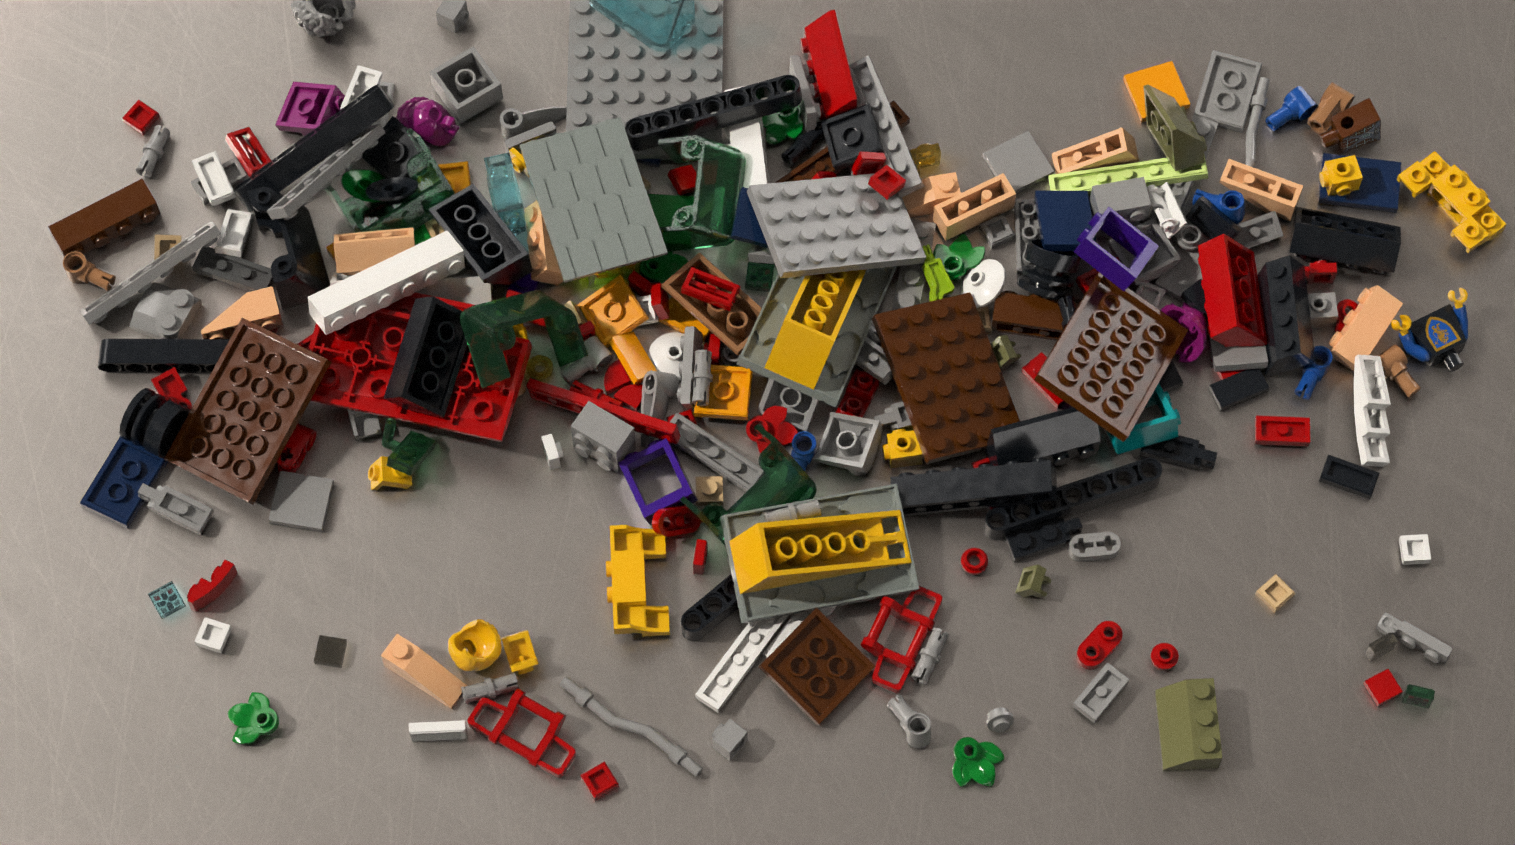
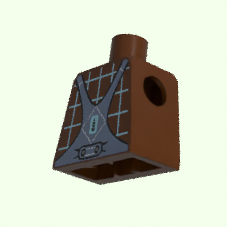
[1319,98,1381,153]

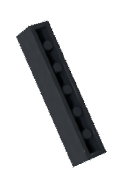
[890,458,1057,516]

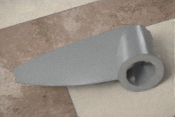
[499,107,567,139]
[641,370,679,447]

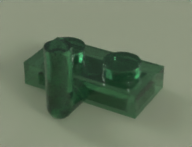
[382,418,435,476]

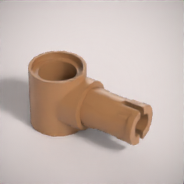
[63,251,116,291]
[1378,345,1421,398]

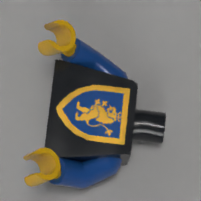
[1391,288,1468,372]

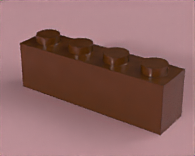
[48,179,161,257]
[991,291,1079,341]

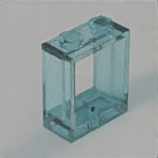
[484,153,526,236]

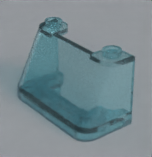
[589,0,695,52]

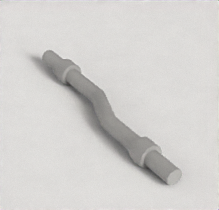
[1234,77,1270,208]
[560,676,703,777]

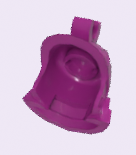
[396,97,460,146]
[1160,303,1208,362]

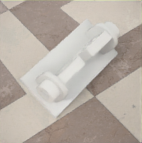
[1147,182,1187,239]

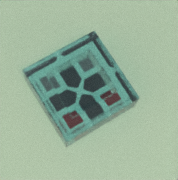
[148,581,186,619]

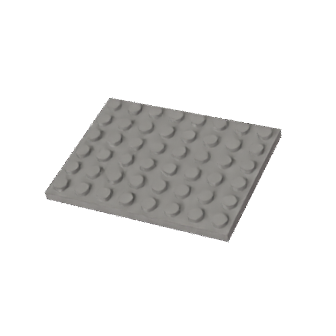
[566,0,723,160]

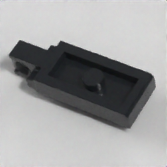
[1140,435,1217,469]
[1005,517,1083,562]

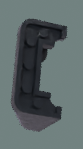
[248,187,330,310]

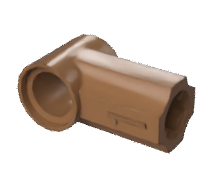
[1307,82,1355,134]

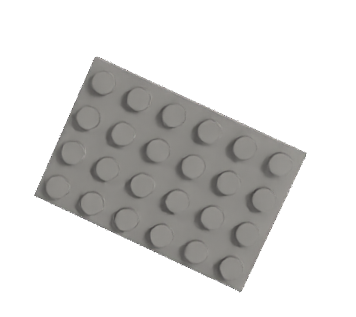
[747,173,926,278]

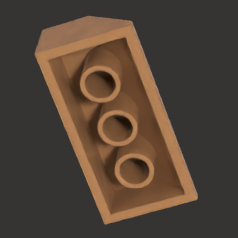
[662,253,762,355]

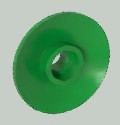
[341,169,386,202]

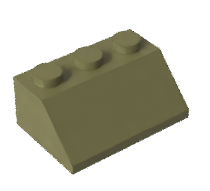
[1144,85,1207,171]
[1155,678,1222,771]

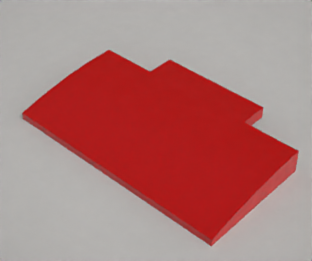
[308,292,532,442]

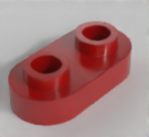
[652,504,702,537]
[1076,621,1123,670]

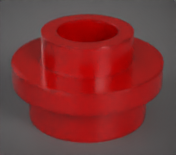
[961,548,988,575]
[1151,643,1179,670]

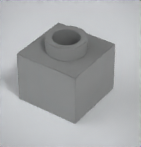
[436,0,469,33]
[712,719,748,761]

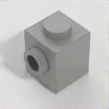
[1308,292,1338,329]

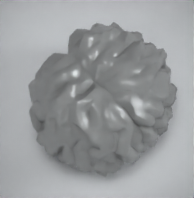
[291,0,356,37]

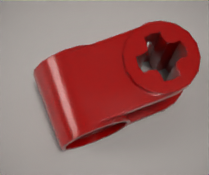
[276,423,317,473]

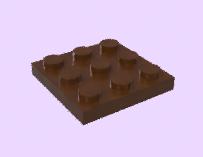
[758,608,875,726]

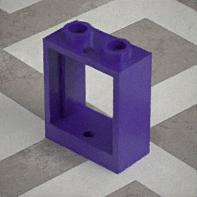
[1074,207,1159,291]
[619,438,699,525]

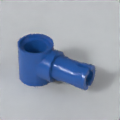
[1265,86,1318,132]
[1192,189,1245,224]
[1294,346,1333,400]
[785,431,817,487]

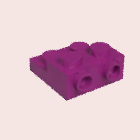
[275,82,345,136]

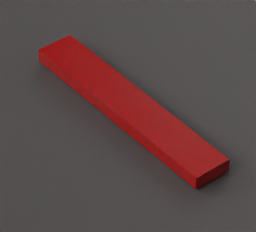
[526,378,681,444]

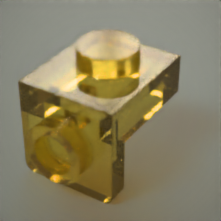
[910,143,941,174]

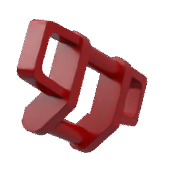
[861,586,942,693]
[467,688,576,778]

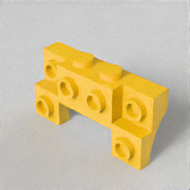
[1397,151,1507,253]
[606,525,670,637]

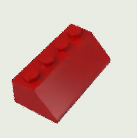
[800,10,857,121]
[1198,234,1267,347]

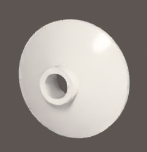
[961,259,1006,308]
[648,332,684,382]

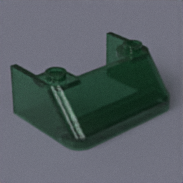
[325,128,455,233]
[658,135,746,252]
[460,290,588,388]
[680,424,817,548]

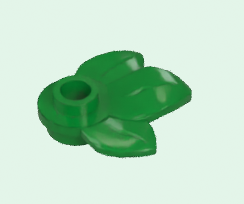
[762,105,803,144]
[933,234,985,280]
[639,244,689,284]
[227,692,279,745]
[952,737,1005,787]

